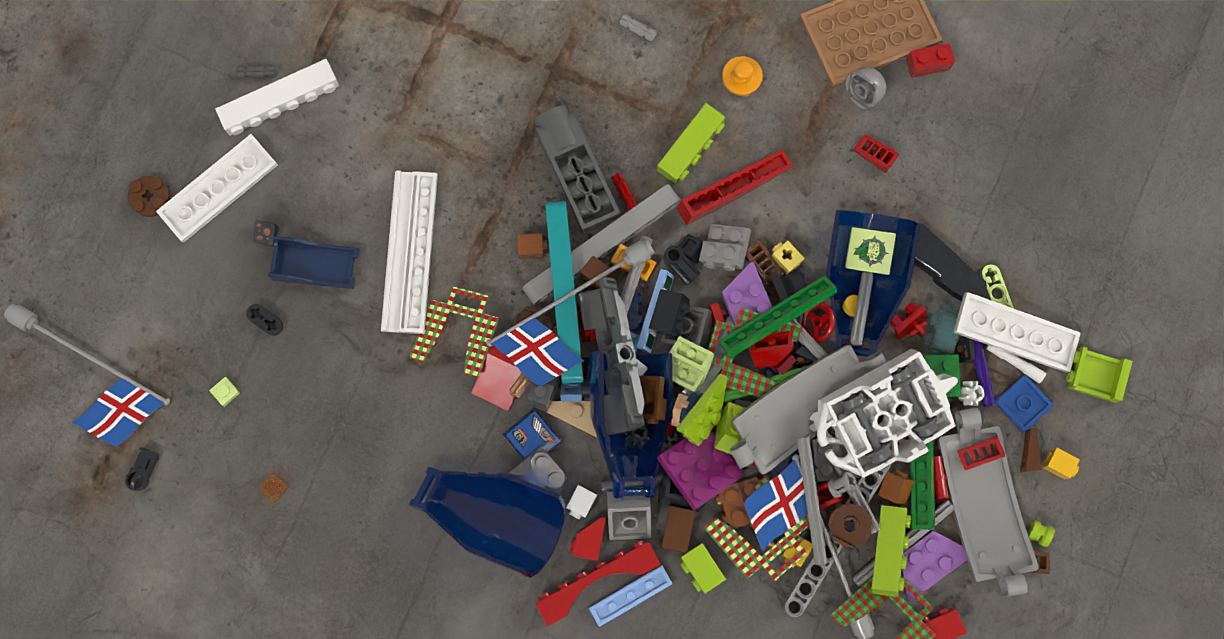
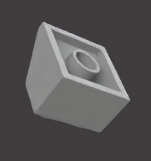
[607,490,651,540]

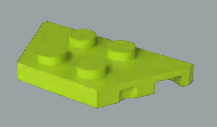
[677,374,727,446]

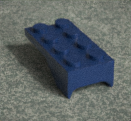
[268,236,360,289]

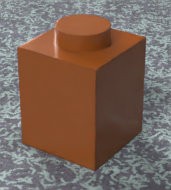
[517,234,547,259]
[878,470,914,504]

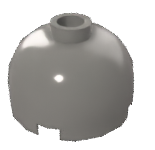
[846,67,886,109]

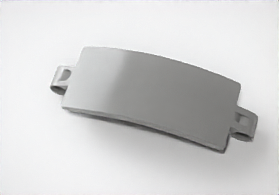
[730,345,887,474]
[938,407,1038,597]

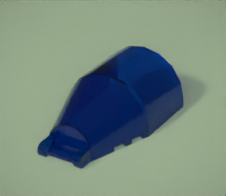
[826,210,921,357]
[590,351,673,499]
[409,467,565,578]

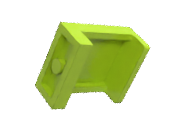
[1066,346,1133,403]

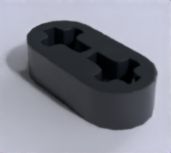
[246,304,283,336]

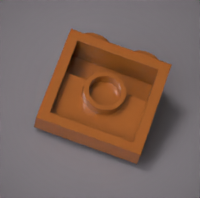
[715,477,758,529]

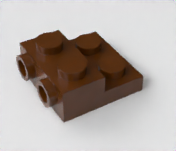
[639,376,667,424]

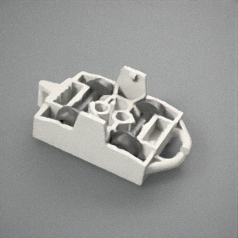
[817,349,958,478]

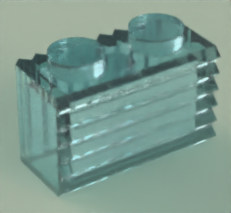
[924,309,959,355]

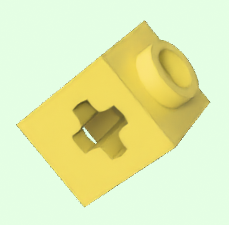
[772,241,805,275]

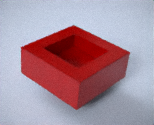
[708,303,726,327]

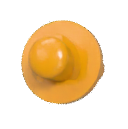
[722,56,763,97]

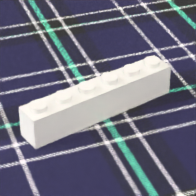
[215,59,340,136]

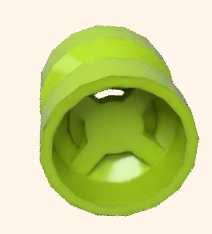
[1027,519,1055,547]

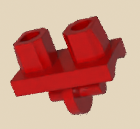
[890,302,928,340]

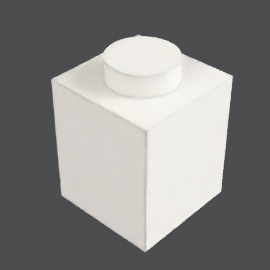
[566,485,597,520]

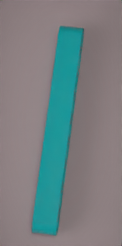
[545,201,584,384]

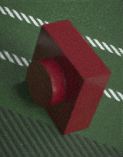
[769,354,796,375]

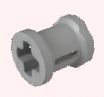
[828,472,857,498]

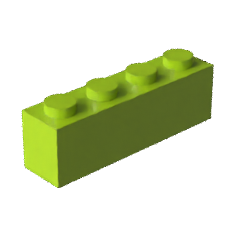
[657,103,726,185]
[872,505,911,597]

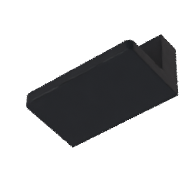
[771,269,807,302]

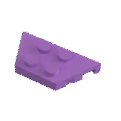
[721,262,772,326]
[902,531,967,602]

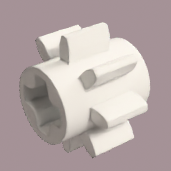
[959,381,984,406]

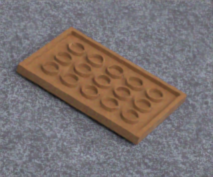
[800,0,942,87]

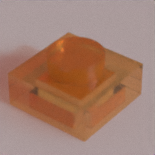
[258,473,289,503]

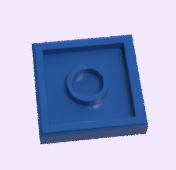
[995,374,1054,433]

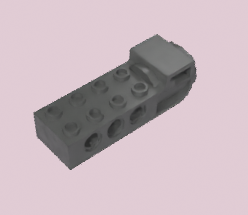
[534,105,620,233]

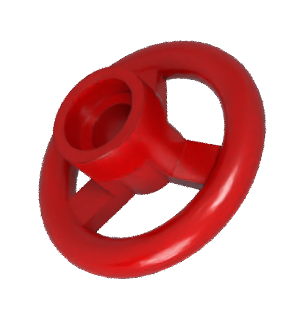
[802,302,835,343]

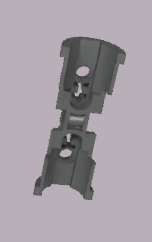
[575,277,645,436]

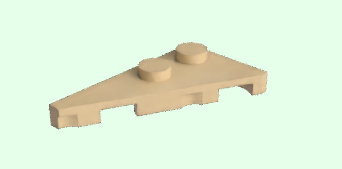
[544,401,608,442]

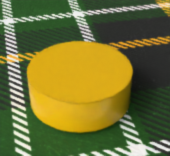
[843,295,858,317]

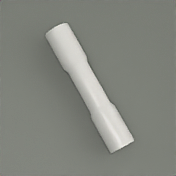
[986,345,1046,383]

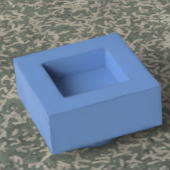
[561,382,582,402]

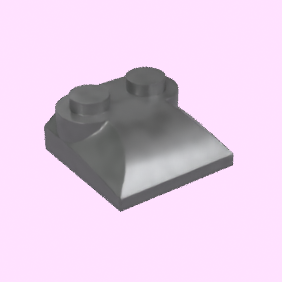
[661,306,712,348]
[508,445,567,504]

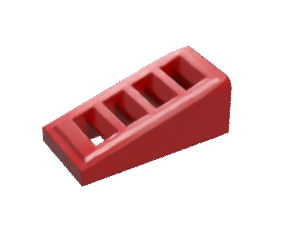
[853,134,900,174]
[957,435,1006,470]

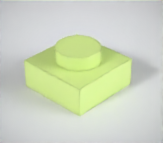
[209,377,240,407]

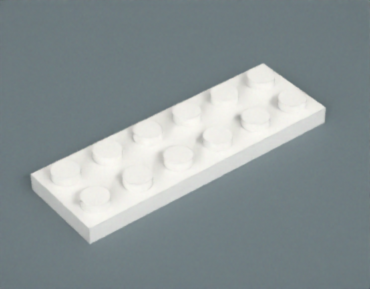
[156,134,278,243]
[953,292,1080,373]

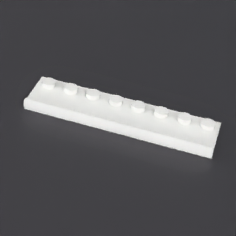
[381,171,438,334]

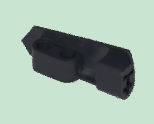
[899,224,988,302]

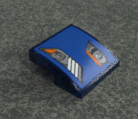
[503,408,563,459]

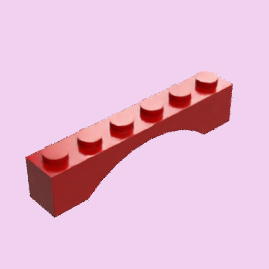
[535,540,661,627]

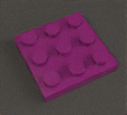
[657,430,744,510]

